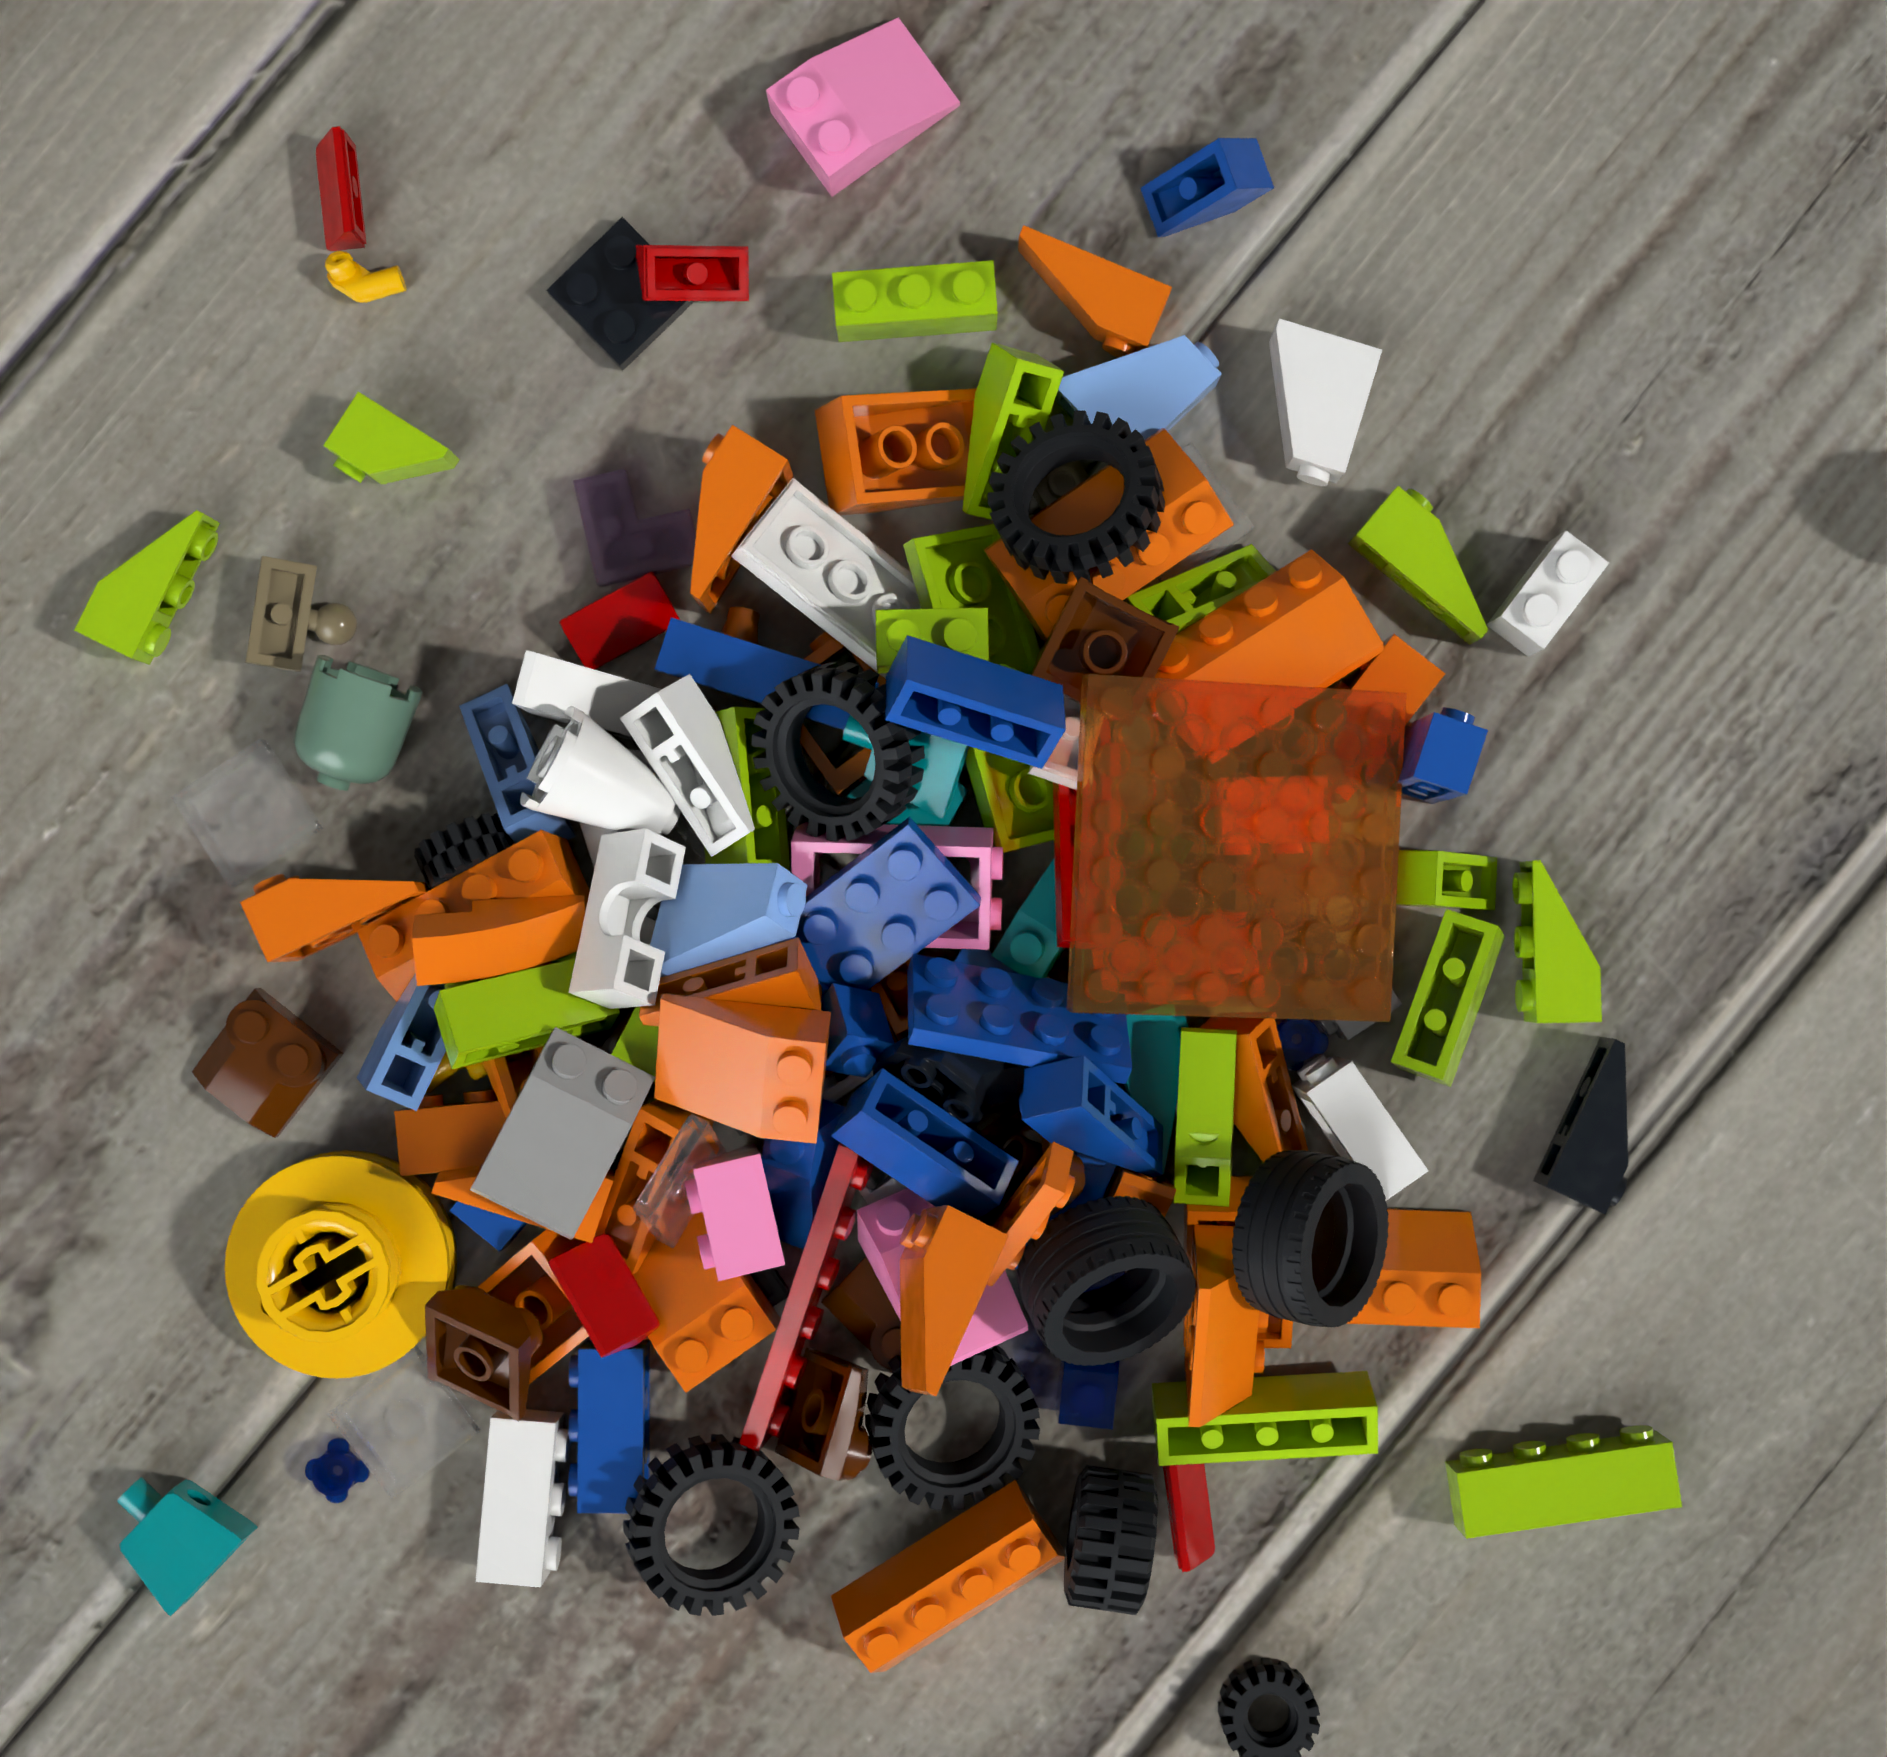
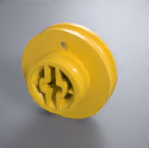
[224,1150,457,1379]

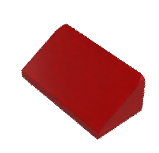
[316,126,367,251]
[636,245,749,301]
[559,572,680,670]
[548,1233,660,1358]
[1163,1463,1215,1572]

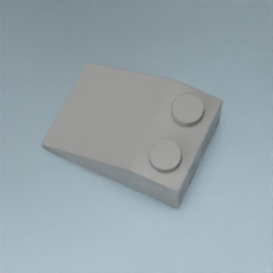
[470,1027,655,1240]

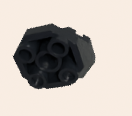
[872,1036,1030,1128]

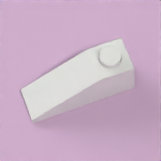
[620,674,755,857]

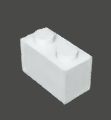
[1486,530,1609,657]

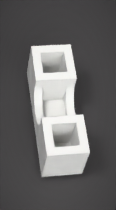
[569,828,686,1009]

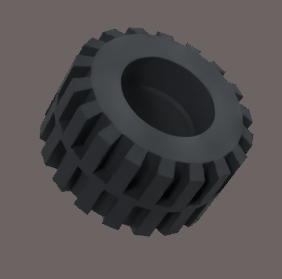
[1064,1465,1158,1615]

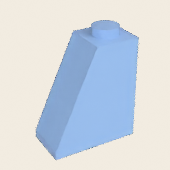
[1055,335,1222,440]
[650,863,808,977]

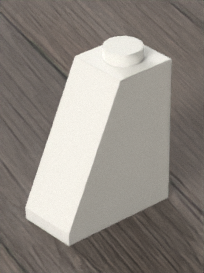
[1269,318,1382,486]
[512,650,661,740]

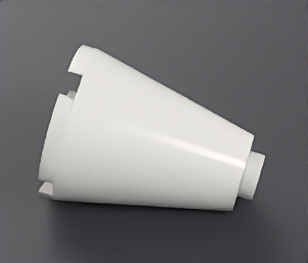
[520,706,681,835]

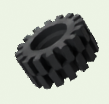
[414,813,515,890]
[1218,1658,1320,1757]

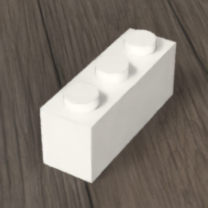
[476,1409,571,1587]

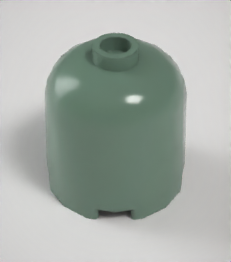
[294,655,423,791]

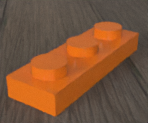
[987,1141,1075,1286]

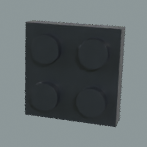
[546,217,695,370]

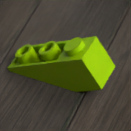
[74,510,220,665]
[1512,860,1602,1023]
[1174,1027,1237,1207]

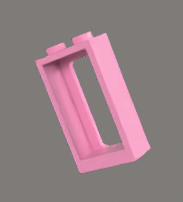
[791,822,1003,950]

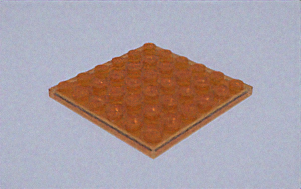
[1067,674,1406,1022]

